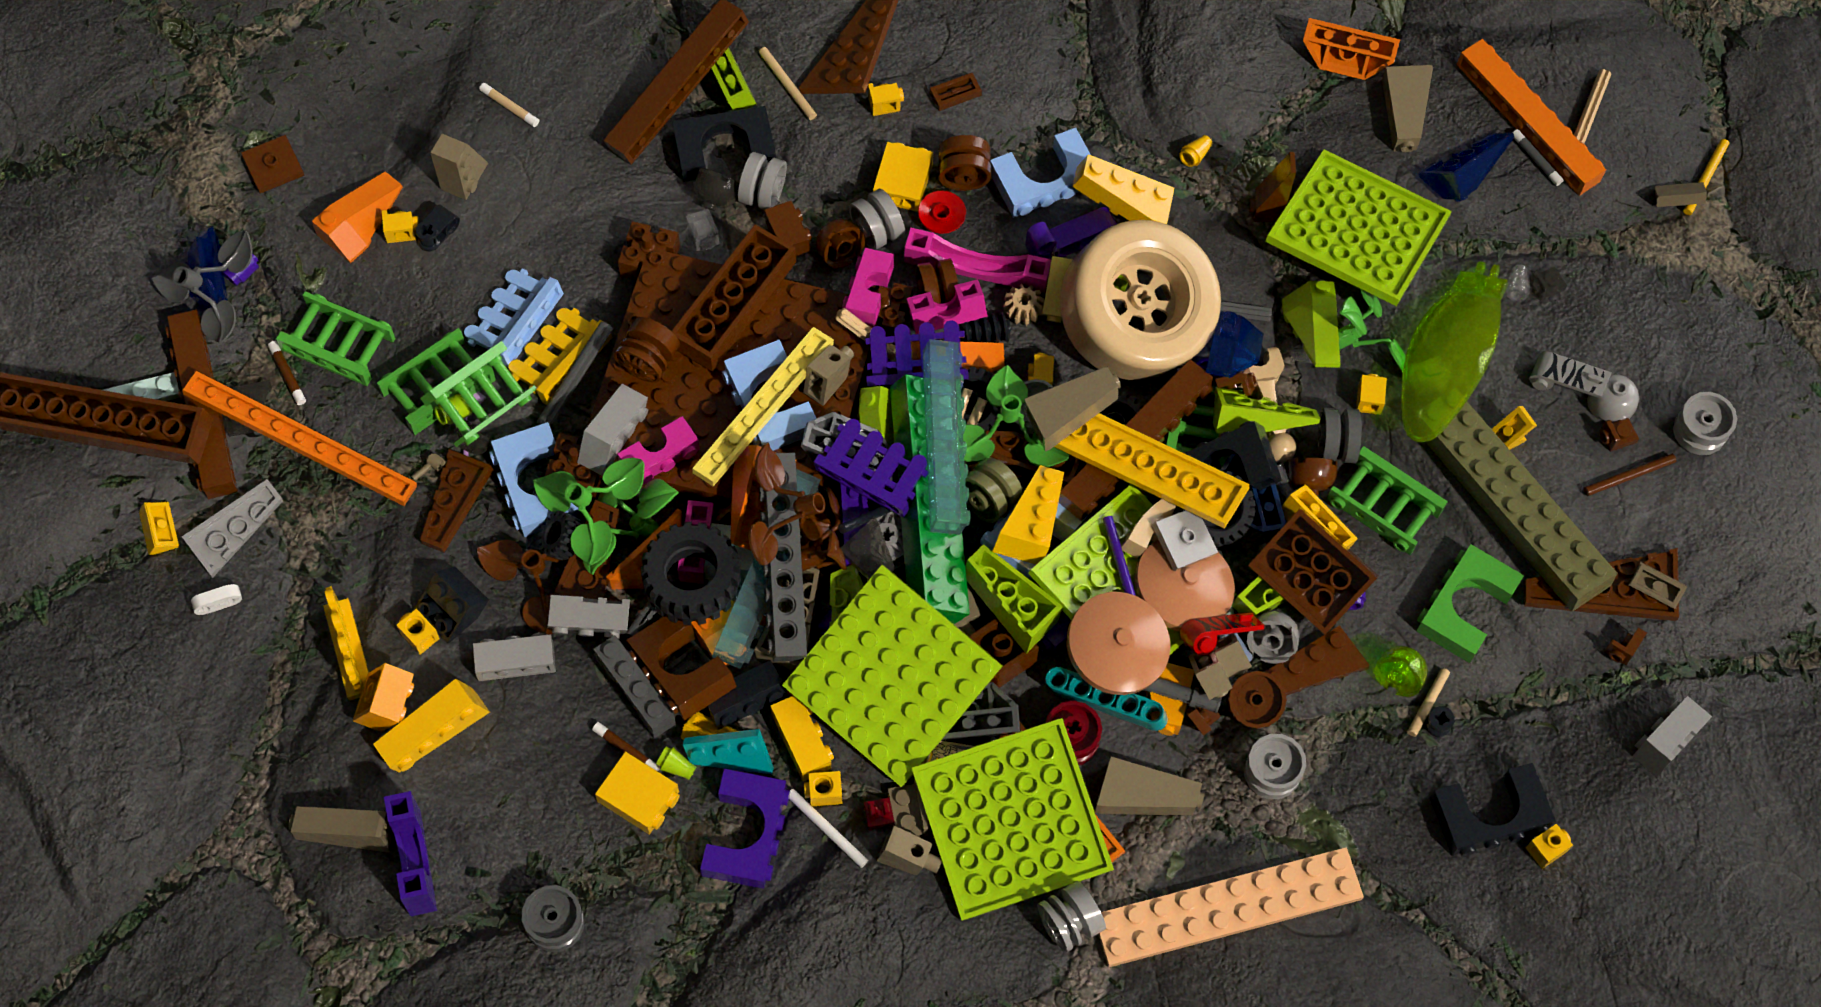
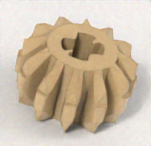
[1003,283,1045,326]

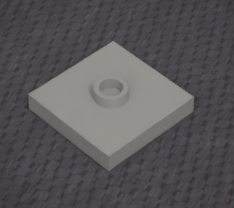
[1152,510,1218,571]

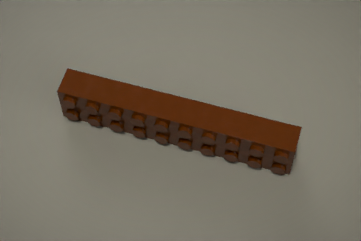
[0,372,214,465]

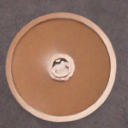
[1134,539,1235,632]
[1066,592,1170,695]

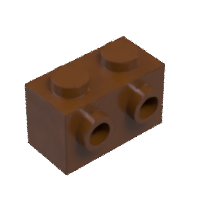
[764,201,812,256]

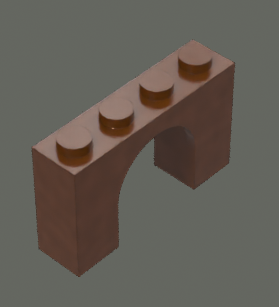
[627,615,737,721]

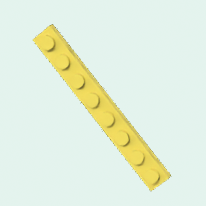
[693,327,834,486]

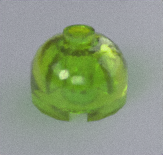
[1374,646,1428,697]

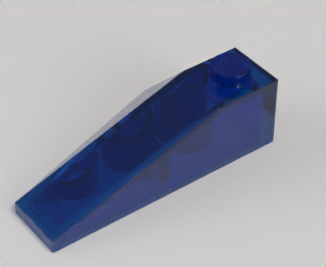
[1418,133,1514,202]

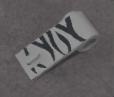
[1529,351,1612,398]

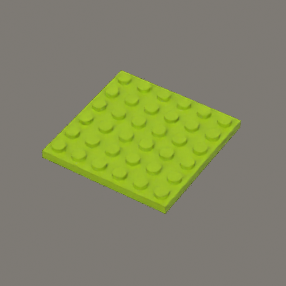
[1265,149,1452,306]
[1028,484,1237,656]
[782,565,1003,787]
[912,718,1114,921]

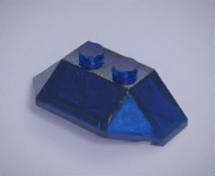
[185,226,228,310]
[1205,311,1264,378]

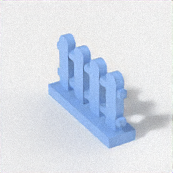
[464,268,564,367]

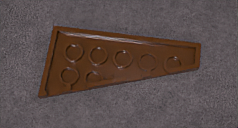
[799,0,899,94]
[1524,548,1679,621]

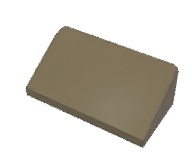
[1655,182,1707,207]
[1628,562,1687,609]

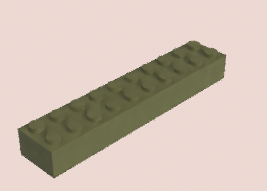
[1412,388,1618,612]

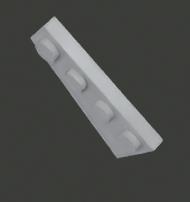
[182,479,283,578]

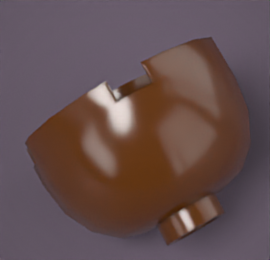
[816,219,865,268]
[1287,458,1337,496]

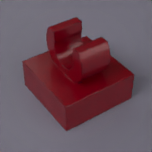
[864,798,895,830]

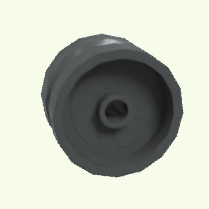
[1318,408,1362,463]
[522,885,584,952]

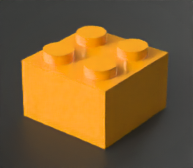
[353,663,414,732]

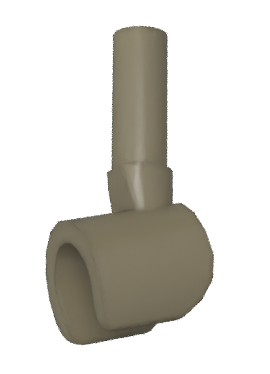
[411,454,446,481]

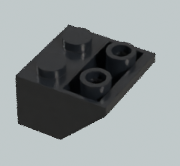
[414,566,489,643]

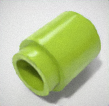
[434,393,472,425]

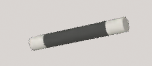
[1511,129,1564,186]

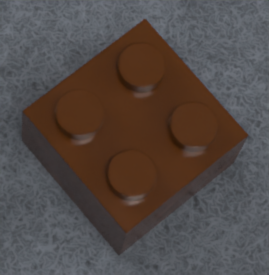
[969,618,1039,688]

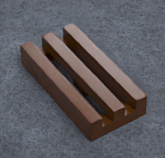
[930,73,982,111]

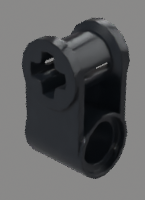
[416,204,460,252]

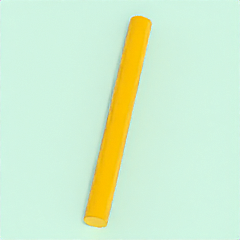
[1683,139,1729,215]

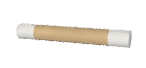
[479,83,539,127]

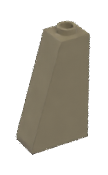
[1382,65,1433,153]
[1024,366,1121,451]
[1095,757,1205,815]
[289,806,394,853]

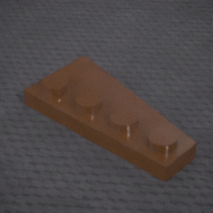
[420,449,493,553]
[554,500,620,599]
[1265,625,1370,696]

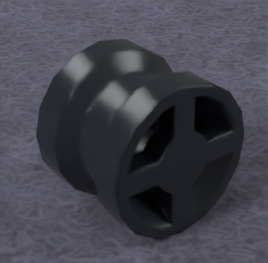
[1425,706,1455,737]

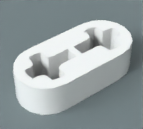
[191,584,242,615]

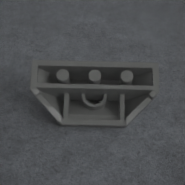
[801,412,896,481]
[941,682,1020,741]

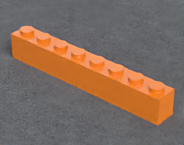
[1457,39,1606,196]

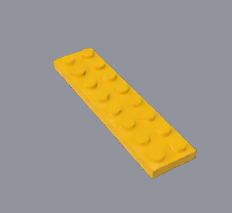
[1054,413,1249,529]

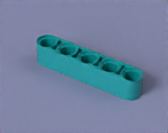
[1046,667,1168,731]

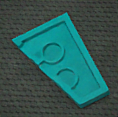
[683,729,774,775]

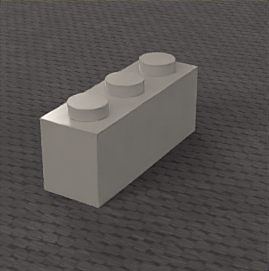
[473,633,556,681]

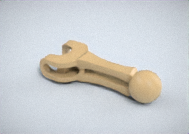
[1229,347,1296,464]

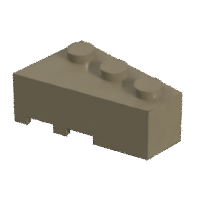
[430,134,488,200]

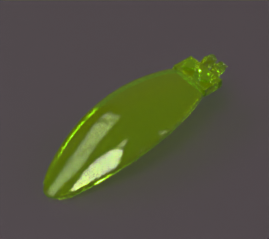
[1402,261,1508,442]

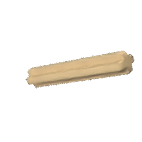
[1574,69,1611,143]
[835,308,896,362]

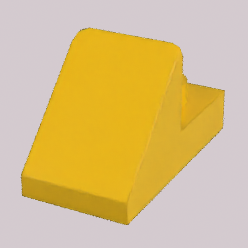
[1492,406,1537,450]

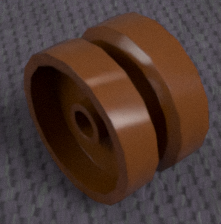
[938,135,991,191]
[916,258,958,304]
[1226,671,1287,729]

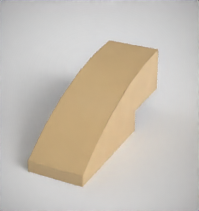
[1121,499,1176,559]

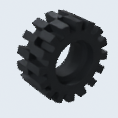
[538,511,583,561]

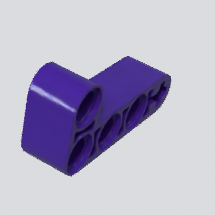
[1025,207,1117,260]

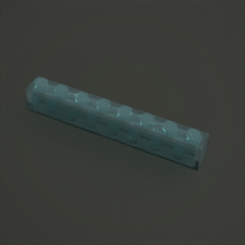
[923,339,970,535]
[712,469,822,669]

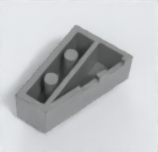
[577,384,648,476]
[547,595,630,639]
[1632,696,1712,777]

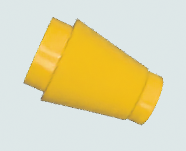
[1180,135,1212,167]

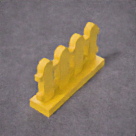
[508,308,613,405]
[323,586,369,701]

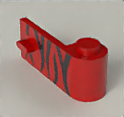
[1180,612,1265,655]

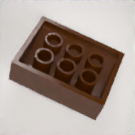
[1248,507,1378,634]

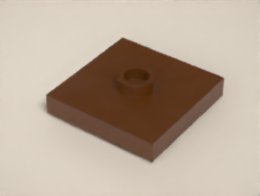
[241,135,305,194]

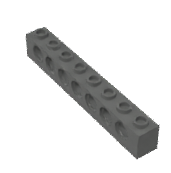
[759,453,807,662]

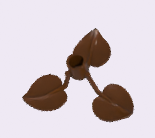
[748,443,834,565]
[801,485,847,571]
[477,540,570,635]

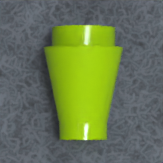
[656,746,697,780]

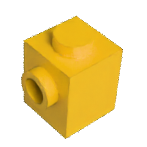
[1526,824,1573,869]

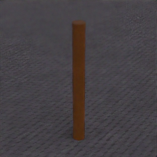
[1584,453,1676,496]

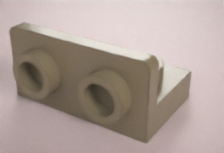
[888,780,931,837]

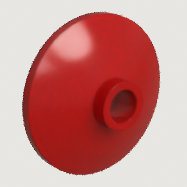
[918,191,966,234]

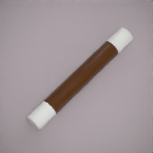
[268,341,306,405]
[592,722,660,772]

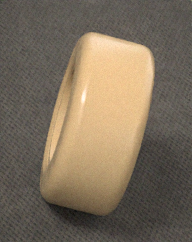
[1060,220,1221,381]

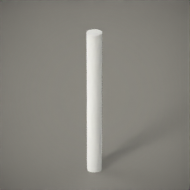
[789,789,868,868]

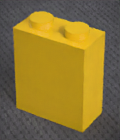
[873,142,933,212]
[595,752,680,835]

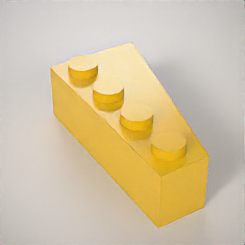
[1072,154,1174,224]
[992,465,1064,565]
[373,679,490,773]

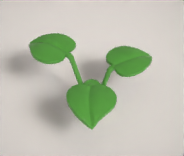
[1338,289,1409,382]
[950,365,1069,467]
[533,458,644,565]
[583,479,679,575]

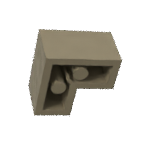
[1188,633,1252,700]

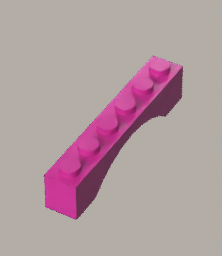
[904,228,1052,294]

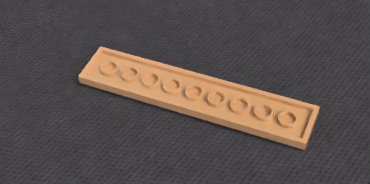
[1098,847,1364,968]

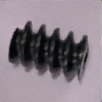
[960,312,1010,343]

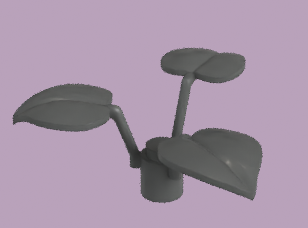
[152,230,253,343]

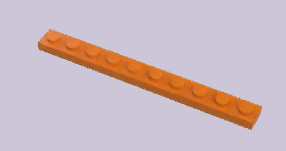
[183,371,417,506]

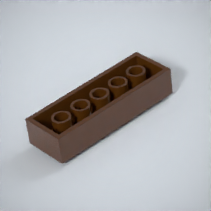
[671,224,796,372]

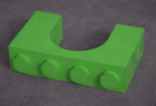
[1416,544,1524,663]

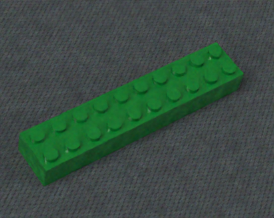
[890,374,970,624]

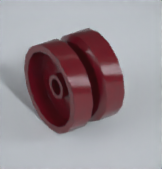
[1046,701,1103,766]

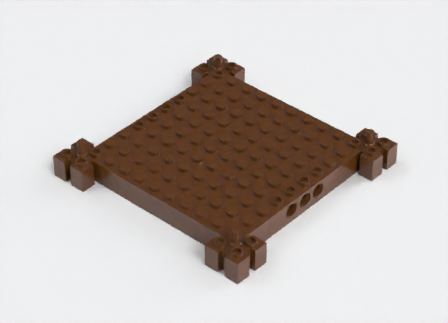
[545,221,913,558]

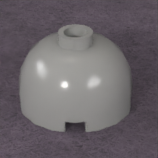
[1587,374,1639,423]
[1247,611,1299,664]

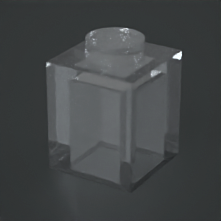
[686,209,719,251]

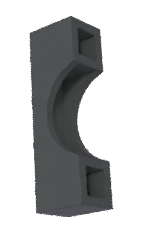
[594,635,676,739]

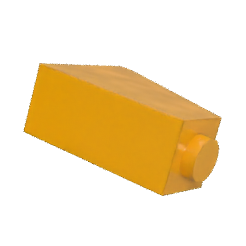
[1145,663,1194,736]

